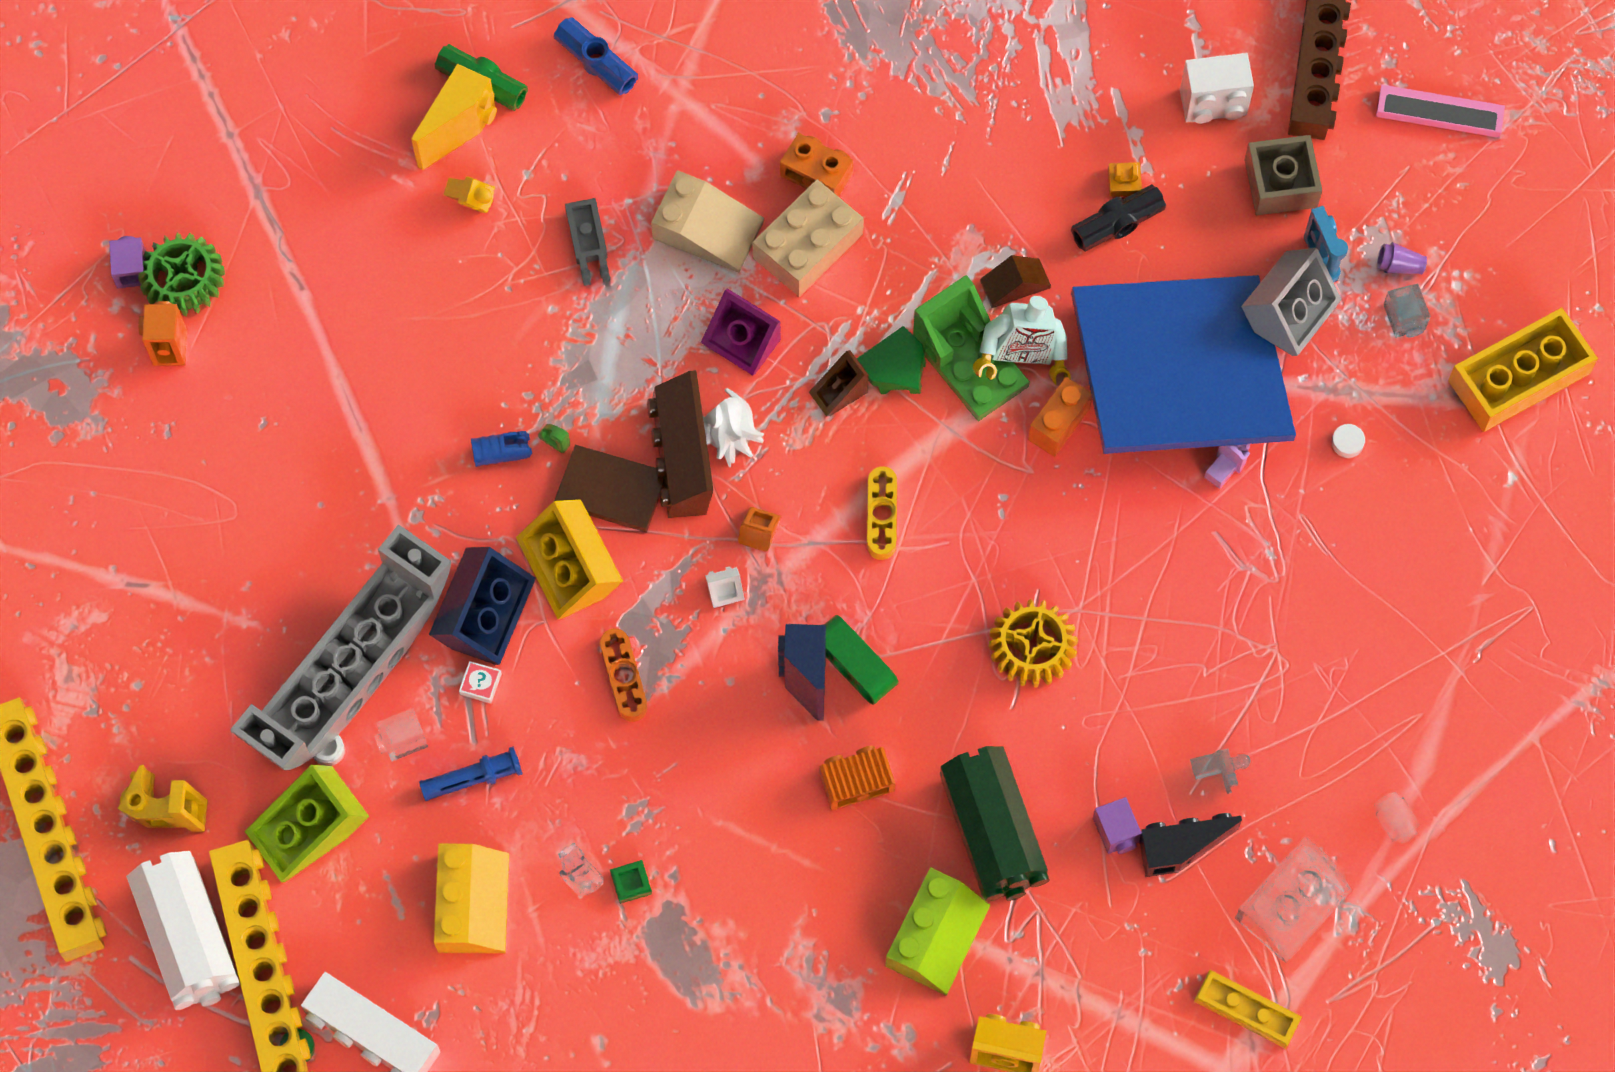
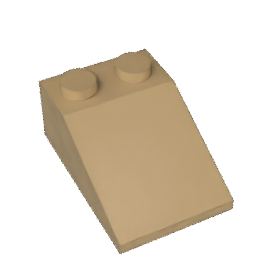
[651,170,764,273]

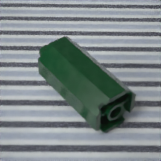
[939,746,1050,902]

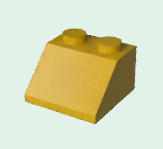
[969,1014,1047,1072]

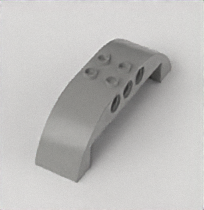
[230,524,452,770]

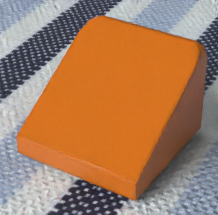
[738,507,781,552]

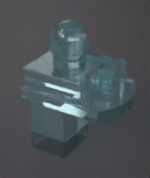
[1190,748,1251,794]

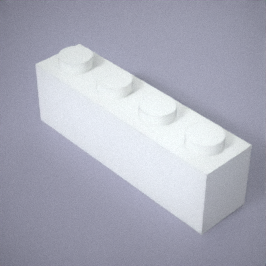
[301,972,441,1072]

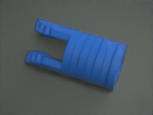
[471,431,532,467]

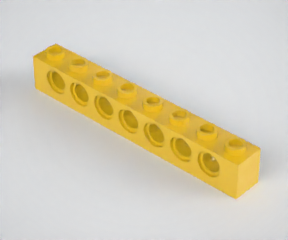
[0,697,107,962]
[209,840,314,1072]

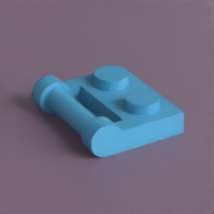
[1304,206,1348,283]

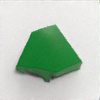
[856,326,926,394]

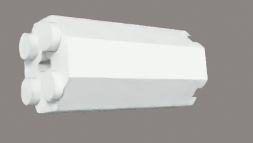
[126,851,240,1010]

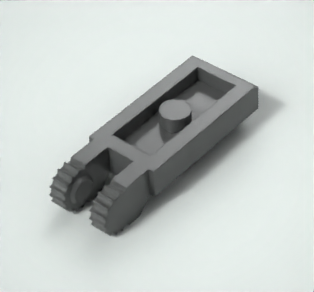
[565,198,610,286]

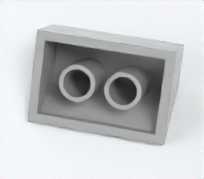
[1241,248,1342,356]

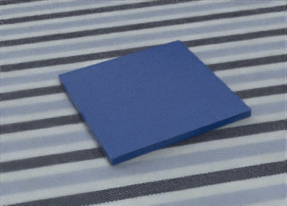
[1071,275,1296,454]

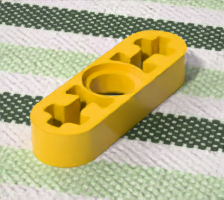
[867,466,897,560]

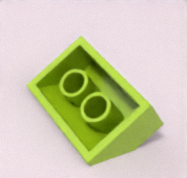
[885,867,990,996]

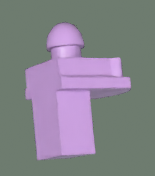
[1204,444,1251,489]

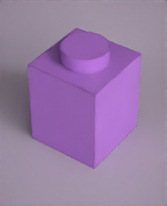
[109,236,146,288]
[1093,797,1142,854]

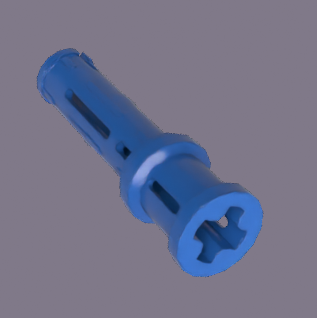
[419,746,523,801]

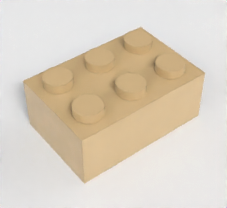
[752,179,864,297]

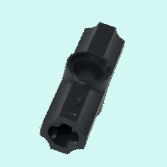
[1071,184,1166,252]

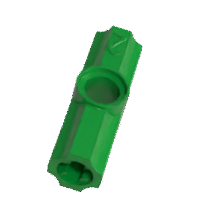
[435,44,528,111]

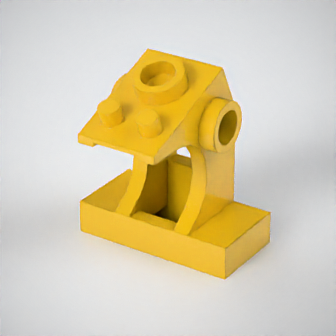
[117,765,208,832]

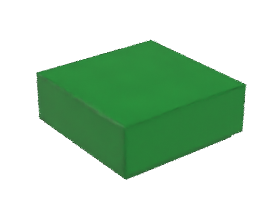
[610,860,652,904]

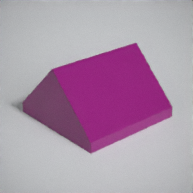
[701,288,781,375]

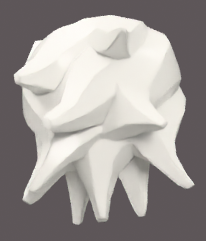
[703,388,764,467]

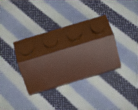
[647,370,714,518]

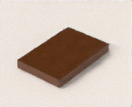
[554,444,664,533]

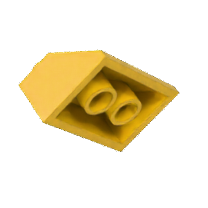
[516,500,623,619]
[434,843,509,953]

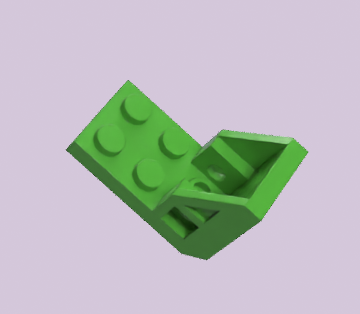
[913,275,1030,422]

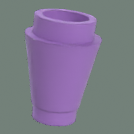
[1377,242,1427,275]

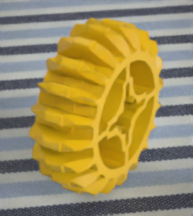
[988,599,1078,688]

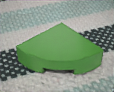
[538,424,571,453]

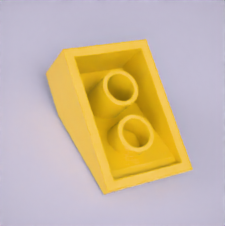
[411,64,497,170]

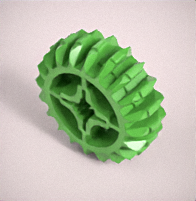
[138,232,225,316]

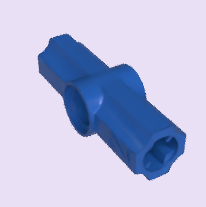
[554,17,639,96]

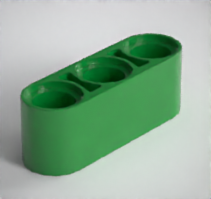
[824,615,899,705]

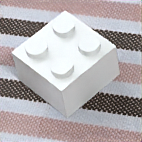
[1180,53,1254,124]

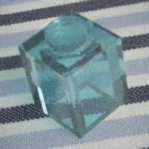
[1383,283,1431,338]

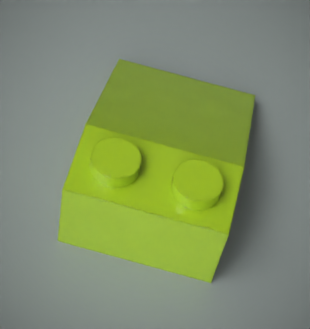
[244,764,369,882]

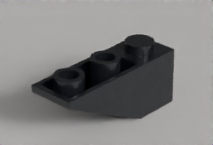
[1139,813,1242,877]

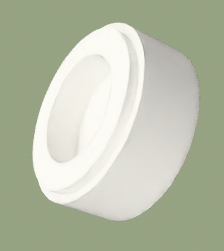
[1332,424,1365,458]
[313,735,345,766]

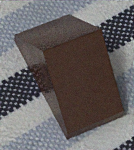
[980,255,1051,308]
[809,350,868,417]

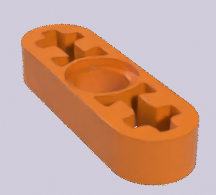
[600,628,648,722]

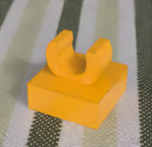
[1108,162,1142,197]

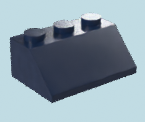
[429,547,536,665]
[778,624,826,721]

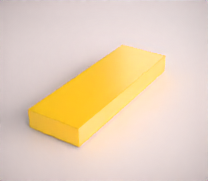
[1194,970,1302,1049]

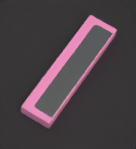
[1376,85,1505,138]

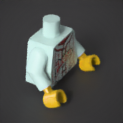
[973,296,1071,385]

